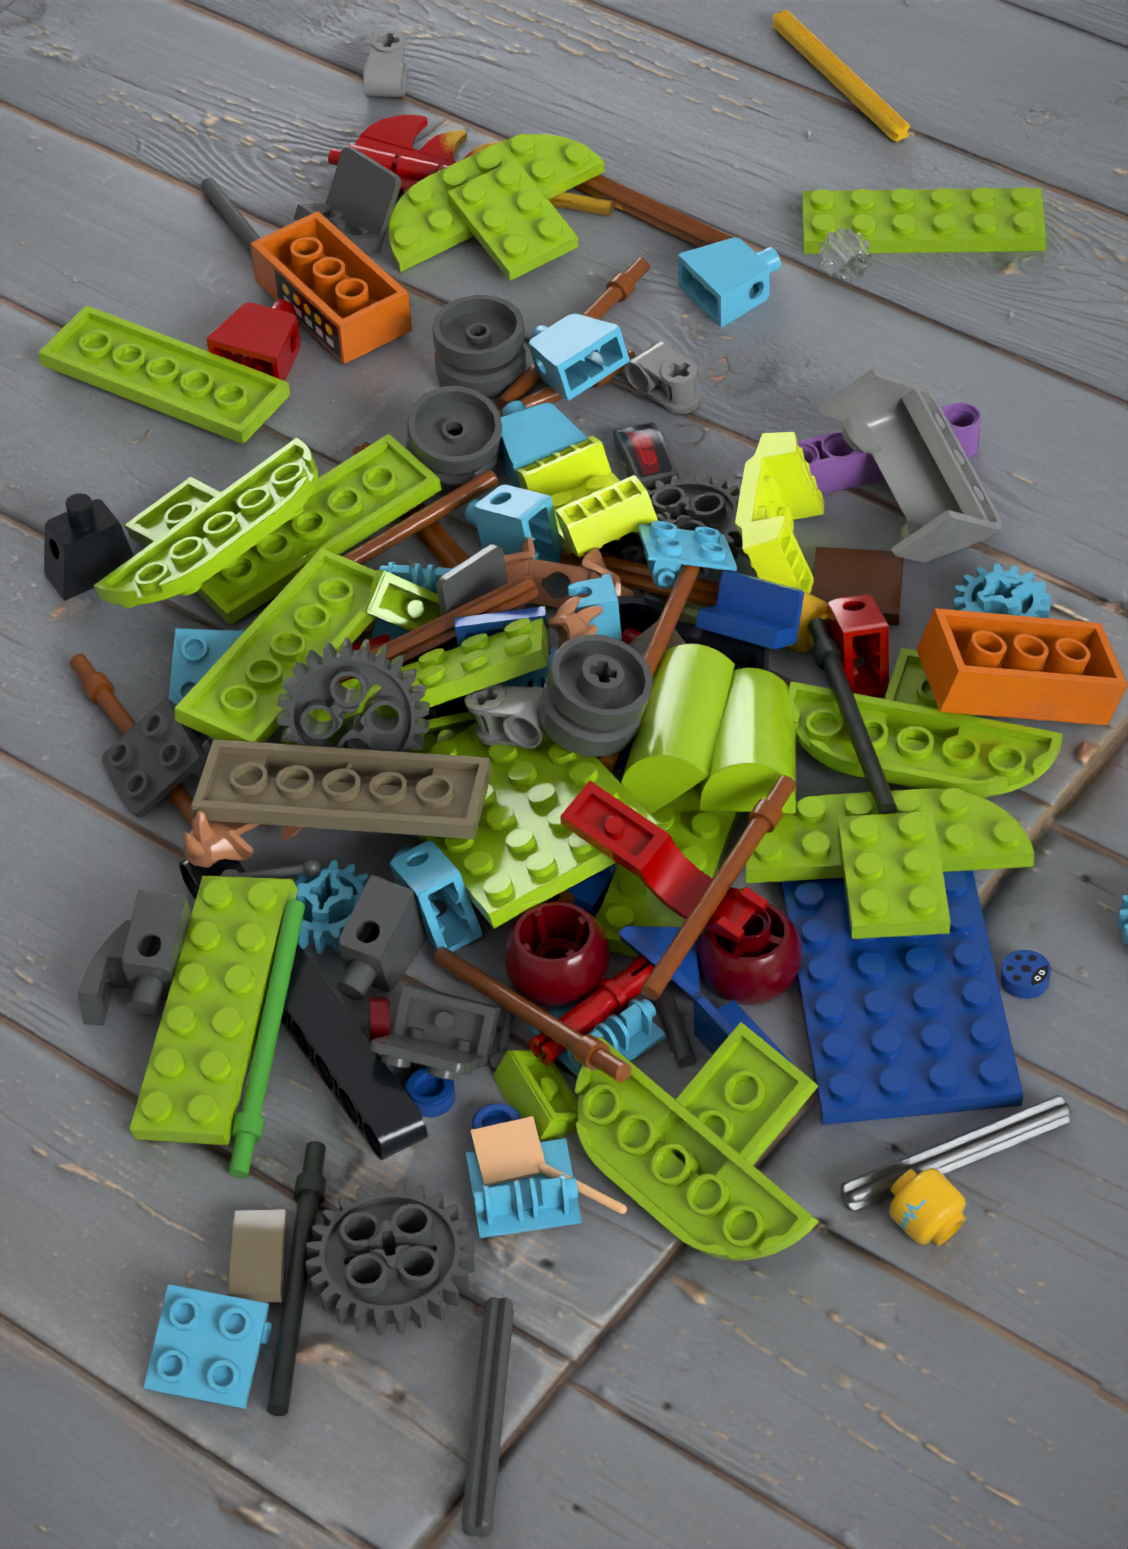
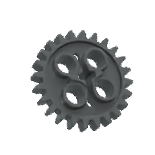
[612,474,743,575]
[277,638,430,753]
[306,1181,475,1336]

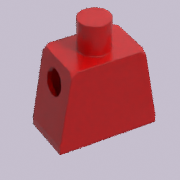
[207,299,301,381]
[827,595,889,698]

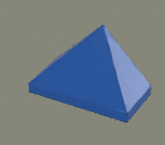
[618,926,701,1001]

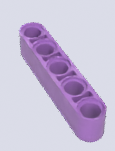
[797,403,981,495]

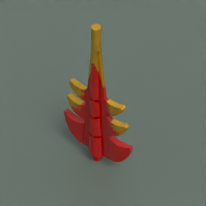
[328,115,613,217]

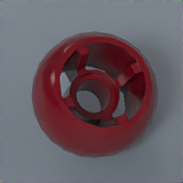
[503,902,610,1008]
[697,903,802,1005]

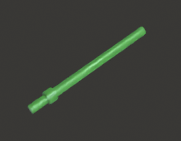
[228,900,305,1178]

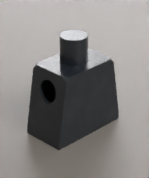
[44,493,134,601]

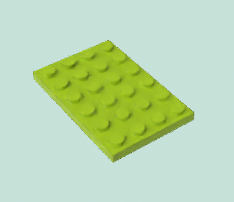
[417,722,659,928]

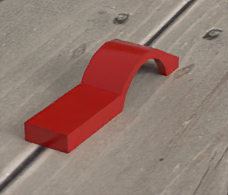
[560,781,768,943]

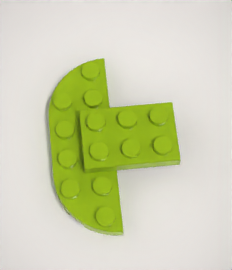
[388,134,605,281]
[94,438,318,608]
[788,647,1063,798]
[746,788,1034,939]
[575,1022,819,1261]

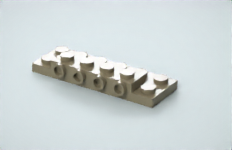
[191,739,492,839]

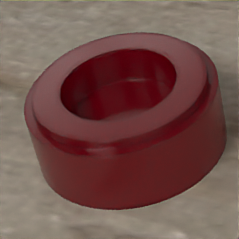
[368,997,390,1043]

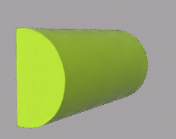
[621,644,735,815]
[700,668,796,813]

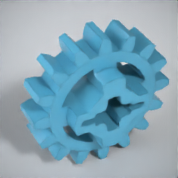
[953,564,1051,618]
[294,860,370,954]

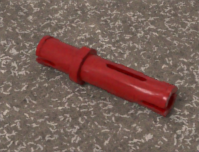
[528,956,654,1066]

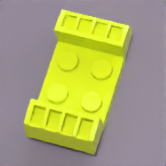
[735,432,824,594]
[516,435,658,558]

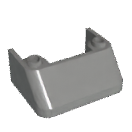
[817,369,1002,563]

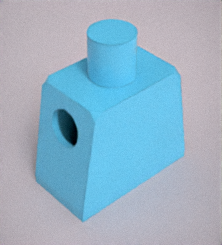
[678,237,781,327]
[528,313,630,401]
[499,401,587,488]
[465,484,562,579]
[390,841,483,952]

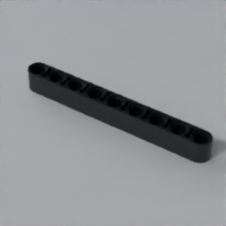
[179,859,428,1161]

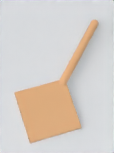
[470,1116,627,1214]

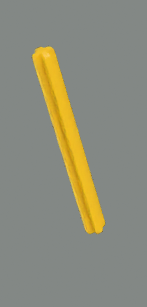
[772,9,910,142]

